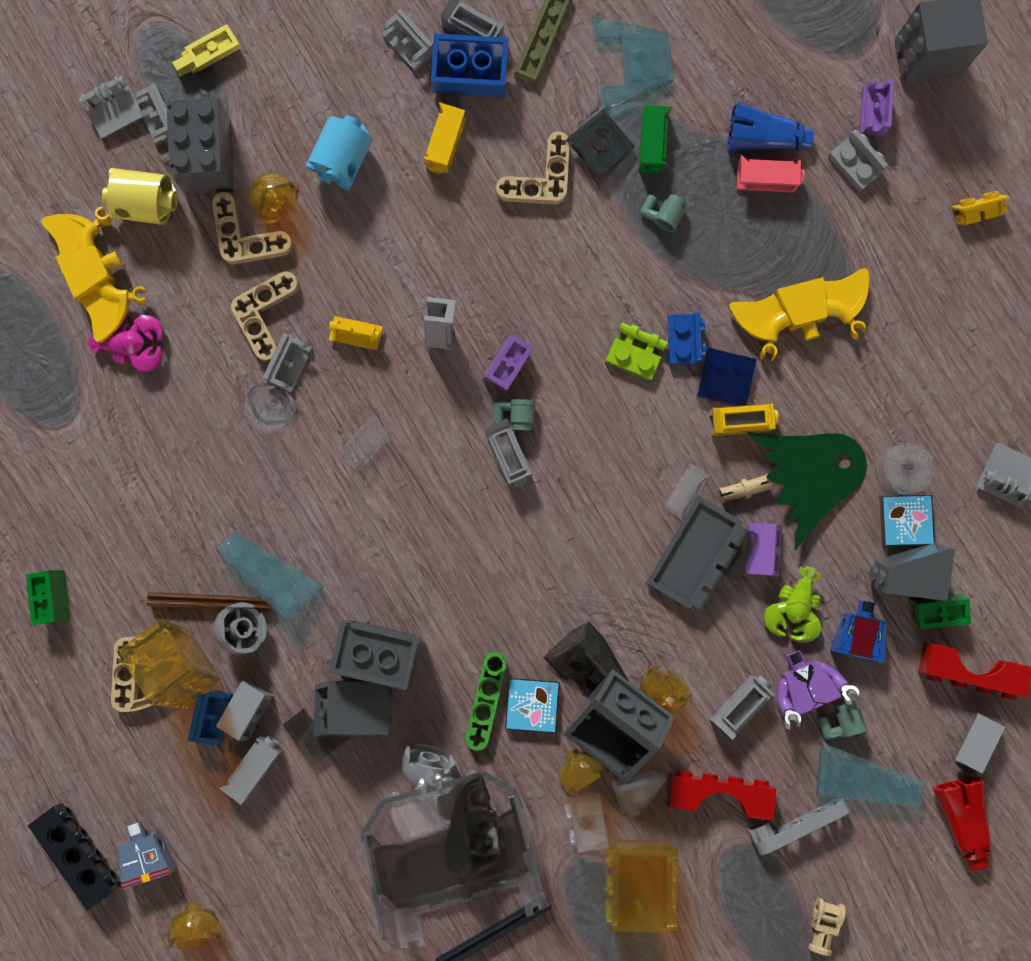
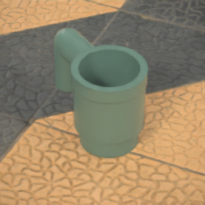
[640,194,687,232]
[493,399,536,432]
[818,700,868,740]

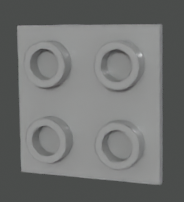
[79,75,145,139]
[976,442,1031,509]

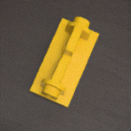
[951,191,1009,226]
[329,316,383,351]

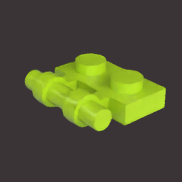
[605,323,668,381]

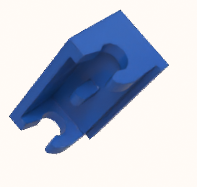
[187,688,233,745]

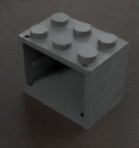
[895,0,988,82]
[166,97,234,194]
[329,619,423,690]
[563,669,675,783]

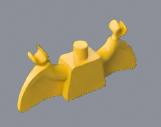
[41,207,147,343]
[729,268,869,362]

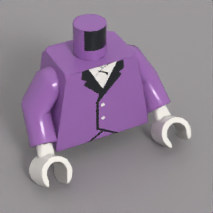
[776,650,860,729]

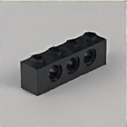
[28,803,121,911]

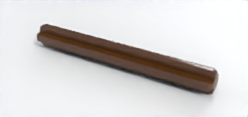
[147,592,274,611]

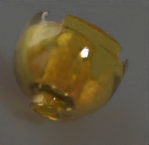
[248,172,299,224]
[639,665,692,715]
[558,749,611,798]
[167,904,221,949]

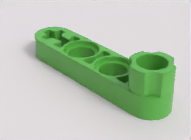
[466,652,506,751]

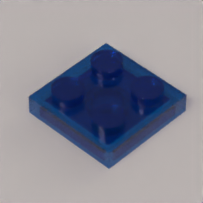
[696,348,757,407]

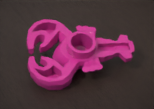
[88,315,164,372]

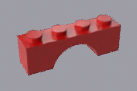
[918,642,1031,701]
[667,770,777,820]

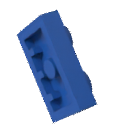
[667,311,706,365]

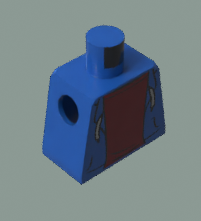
[830,600,886,663]

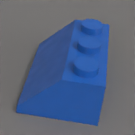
[431,34,508,97]

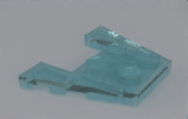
[592,17,673,112]

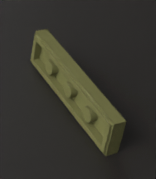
[514,0,572,85]

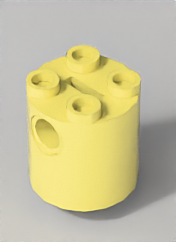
[102,168,178,225]

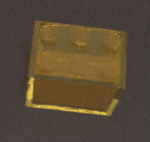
[117,619,221,710]
[604,839,678,933]

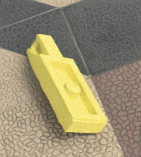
[172,25,241,77]

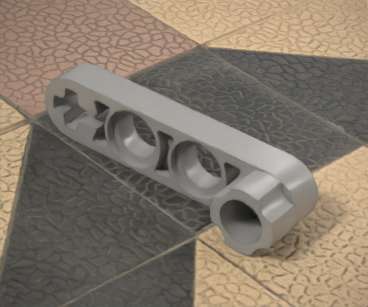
[748,798,850,855]

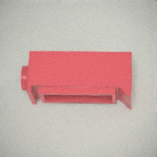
[736,155,804,193]

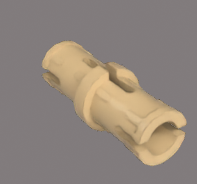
[719,474,772,504]

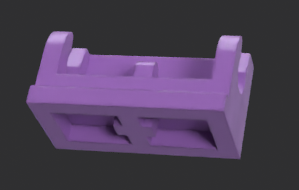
[859,79,894,137]
[482,334,533,390]
[746,523,782,577]

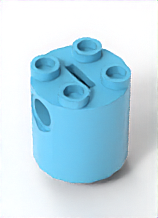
[305,115,373,190]

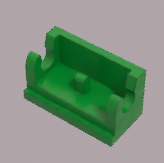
[26,570,70,625]
[909,593,971,629]

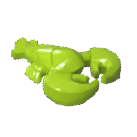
[763,566,822,643]

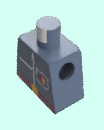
[118,821,177,889]

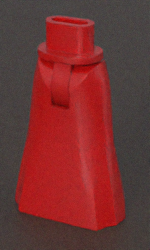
[933,776,991,871]

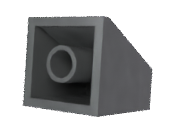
[869,543,955,601]
[313,681,392,737]

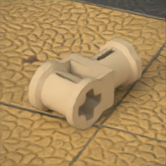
[808,898,846,956]

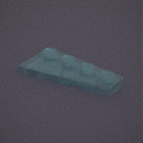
[216,532,323,622]
[816,743,923,807]

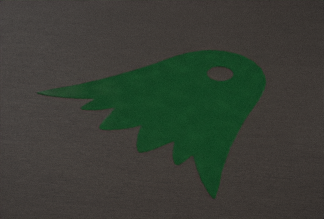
[747,431,867,550]

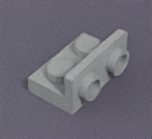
[828,130,888,192]

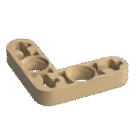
[496,131,570,204]
[212,192,293,264]
[231,272,299,362]

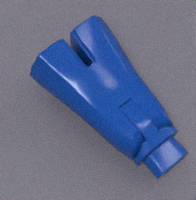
[727,102,814,150]

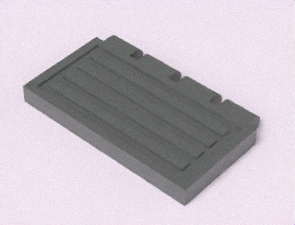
[647,496,749,610]

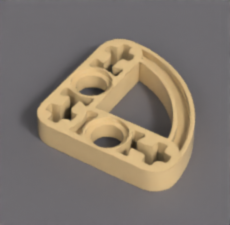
[111,637,191,712]

